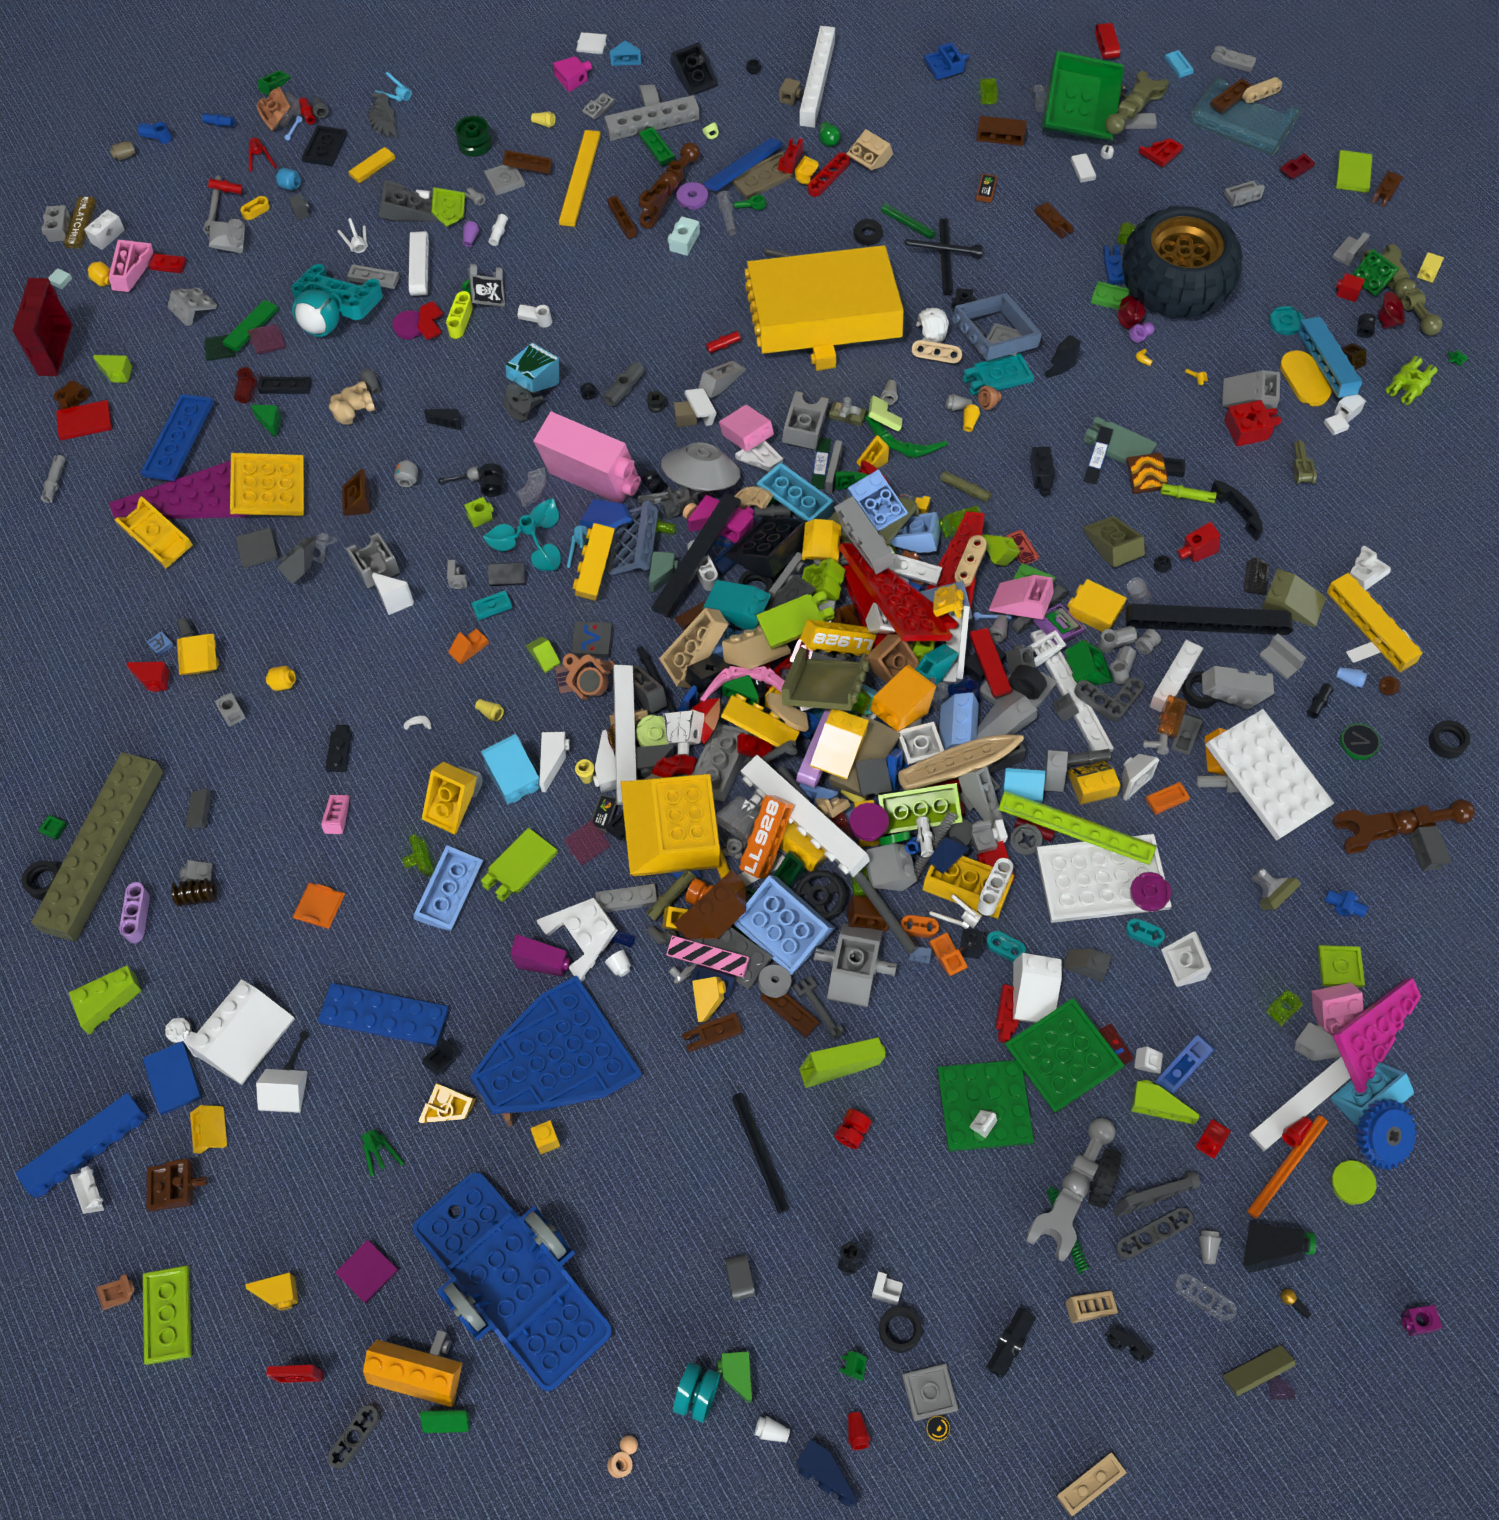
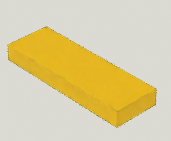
[348,147,396,183]

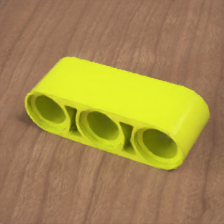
[446,291,473,339]

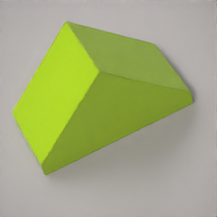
[526,637,561,673]

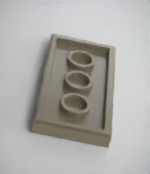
[731,152,796,200]

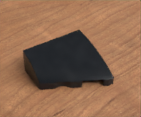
[1044,335,1081,378]

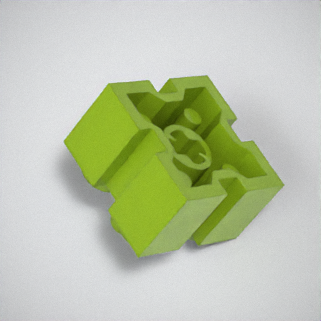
[802,558,845,601]

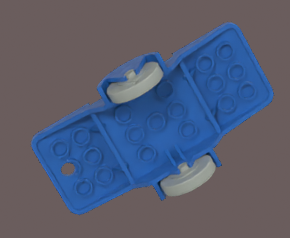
[413,1172,612,1392]

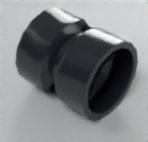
[480,463,504,497]

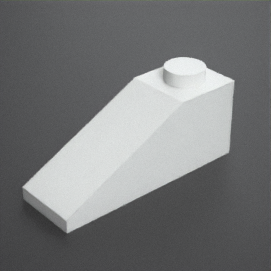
[593,730,616,793]
[539,732,570,792]

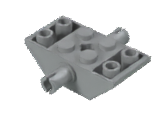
[814,923,897,1007]

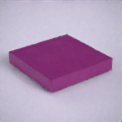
[335,1239,399,1304]

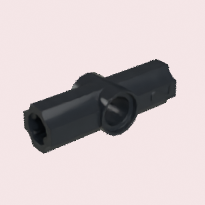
[837,1241,862,1276]
[986,1307,1036,1379]

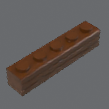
[607,195,637,239]

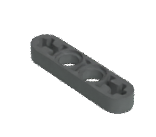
[1011,584,1068,634]
[1115,1208,1193,1260]

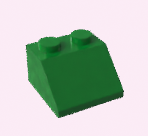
[1065,640,1113,685]

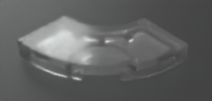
[517,467,547,508]

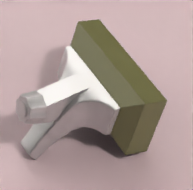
[829,397,867,427]
[1252,868,1301,910]

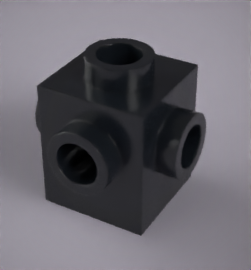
[951,288,976,309]

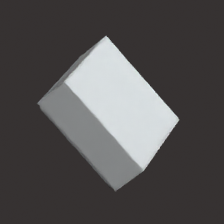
[1324,414,1349,435]

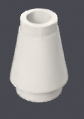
[754,1416,790,1443]

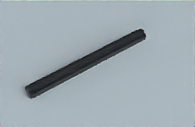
[939,218,952,295]
[732,1093,788,1214]

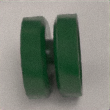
[455,115,492,157]

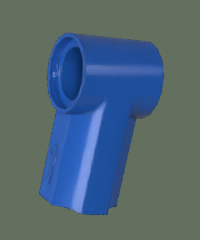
[138,122,172,144]

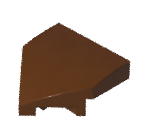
[833,603,862,626]

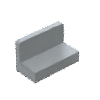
[1332,232,1370,266]
[1259,634,1306,679]

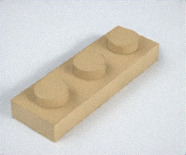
[1056,1452,1127,1517]

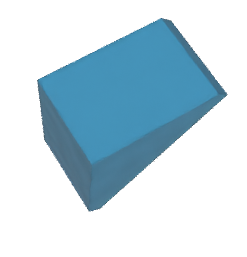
[610,40,641,66]

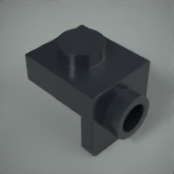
[422,1037,457,1076]

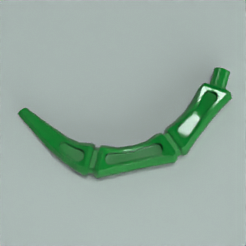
[865,409,948,458]

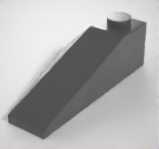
[378,180,440,221]

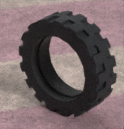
[1088,1148,1122,1209]

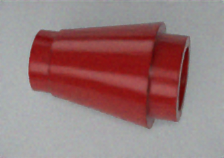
[1282,1116,1313,1147]
[848,1412,871,1450]

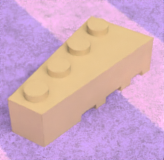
[659,607,728,688]

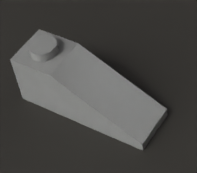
[698,361,746,398]
[958,766,1004,826]

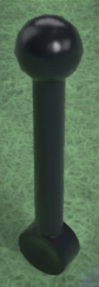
[284,1031,309,1070]

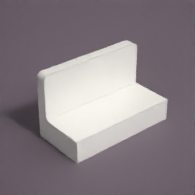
[684,388,716,426]

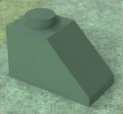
[649,552,678,592]

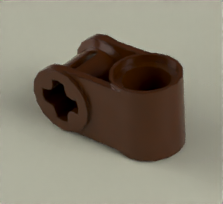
[54,380,89,410]

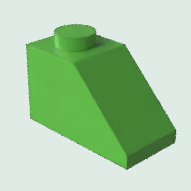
[718,1352,752,1403]

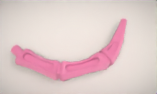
[700,666,785,701]

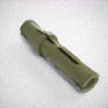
[940,470,992,503]
[646,869,696,921]

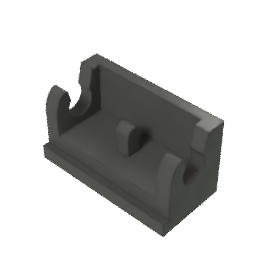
[1408,826,1451,872]

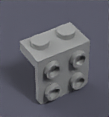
[168,287,217,326]

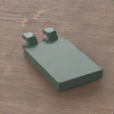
[1083,417,1157,465]

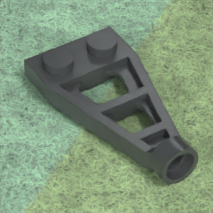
[1112,1171,1201,1218]

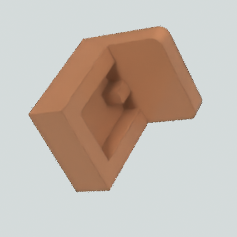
[96,1274,134,1311]

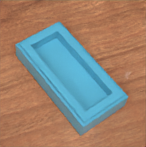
[1164,50,1194,78]

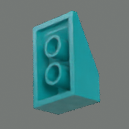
[702,580,771,630]

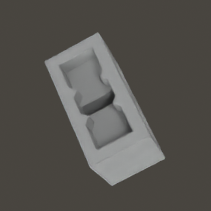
[42,205,71,242]

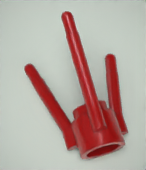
[248,137,277,172]

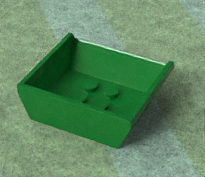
[1041,51,1124,141]

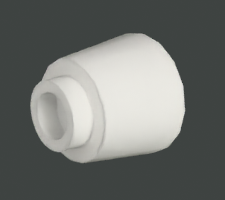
[605,950,631,977]

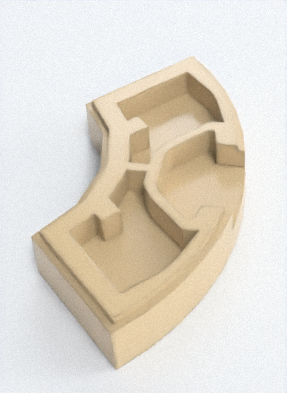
[734,486,773,509]
[766,693,809,732]

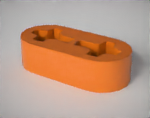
[900,915,939,938]

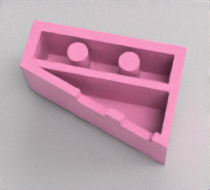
[109,240,154,292]

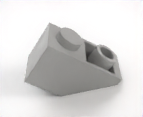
[1294,1022,1342,1061]

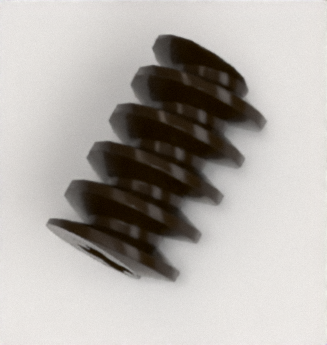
[171,878,217,907]

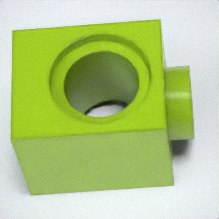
[464,497,494,528]

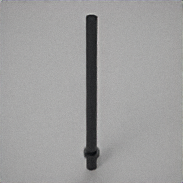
[637,646,694,748]

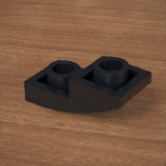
[1104,1328,1154,1363]

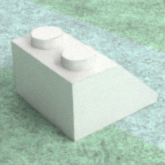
[897,722,944,765]

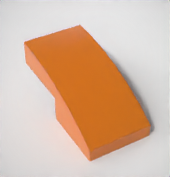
[928,933,968,977]

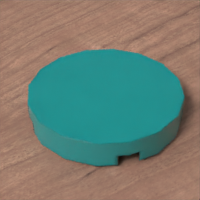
[1269,306,1304,336]

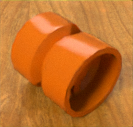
[685,878,713,905]

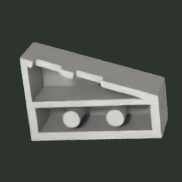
[1202,666,1274,709]

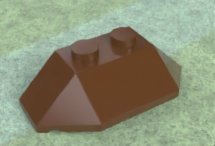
[673,870,746,939]

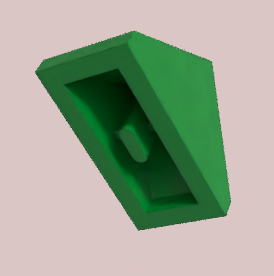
[250,405,282,437]
[722,675,759,705]

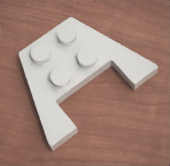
[537,898,618,982]

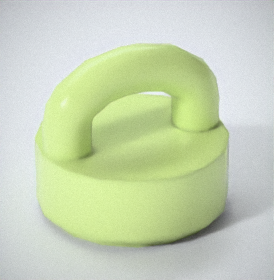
[702,122,719,140]

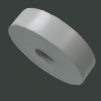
[758,965,791,998]

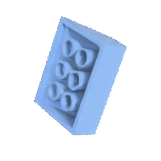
[734,875,835,975]

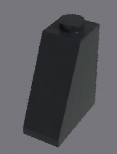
[1243,1222,1311,1273]

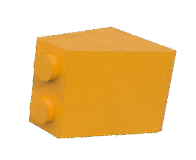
[870,665,936,732]

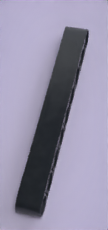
[1125,604,1293,635]

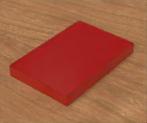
[56,400,112,440]

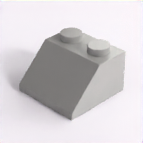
[865,843,917,891]

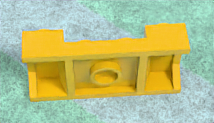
[115,496,193,569]

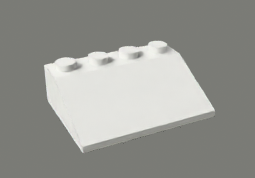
[187,979,295,1085]

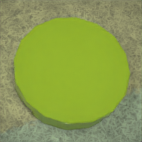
[1331,1160,1377,1205]

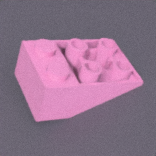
[989,575,1054,620]

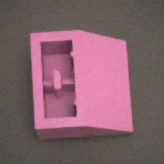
[1312,983,1364,1035]

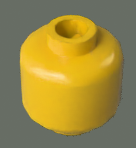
[88,261,111,287]
[266,666,296,691]

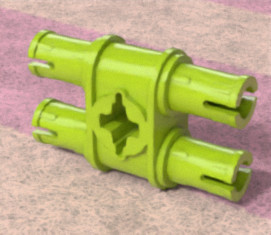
[1386,356,1438,405]

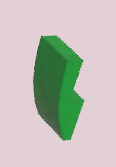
[834,471,869,490]

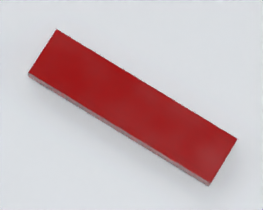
[969,628,1012,698]

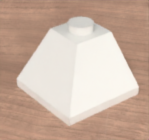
[1122,754,1159,801]

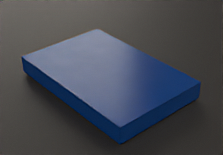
[143,1041,202,1115]

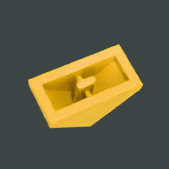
[856,435,889,469]

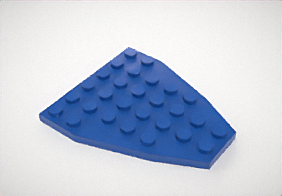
[470,975,642,1114]

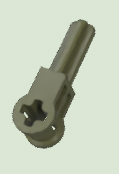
[1293,440,1317,484]

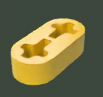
[240,196,270,220]

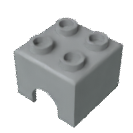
[346,532,400,589]

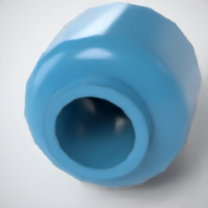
[276,168,301,191]

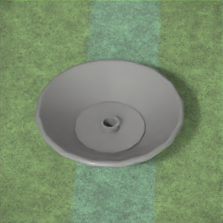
[661,442,740,491]

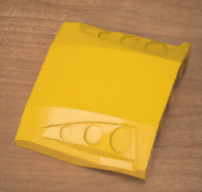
[802,519,841,563]

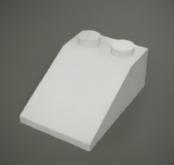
[1013,953,1062,1023]

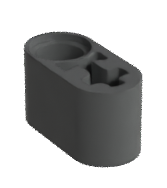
[725,1254,755,1301]

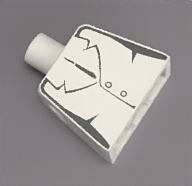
[664,710,704,755]

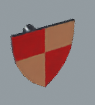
[690,698,721,744]

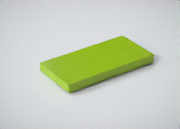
[143,1266,192,1365]

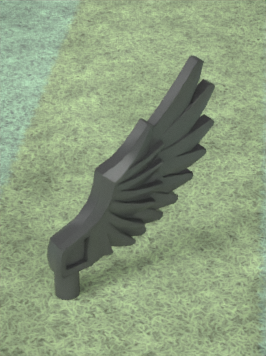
[368,92,398,138]

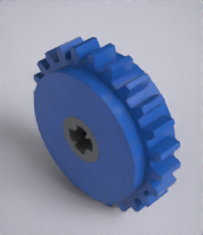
[1355,1099,1417,1170]

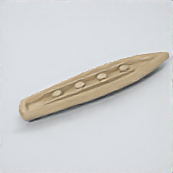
[898,734,1024,791]

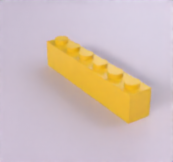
[1326,573,1423,673]

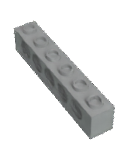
[604,95,700,141]

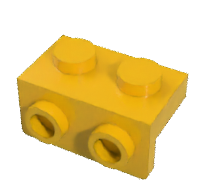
[933,584,964,618]

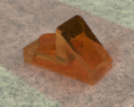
[1157,695,1187,738]

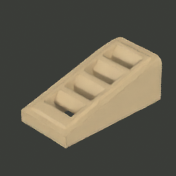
[1066,1291,1118,1323]

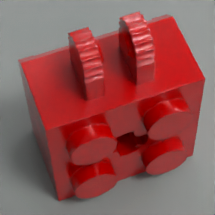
[1224,400,1282,447]

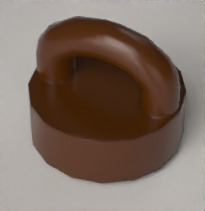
[1379,676,1400,695]

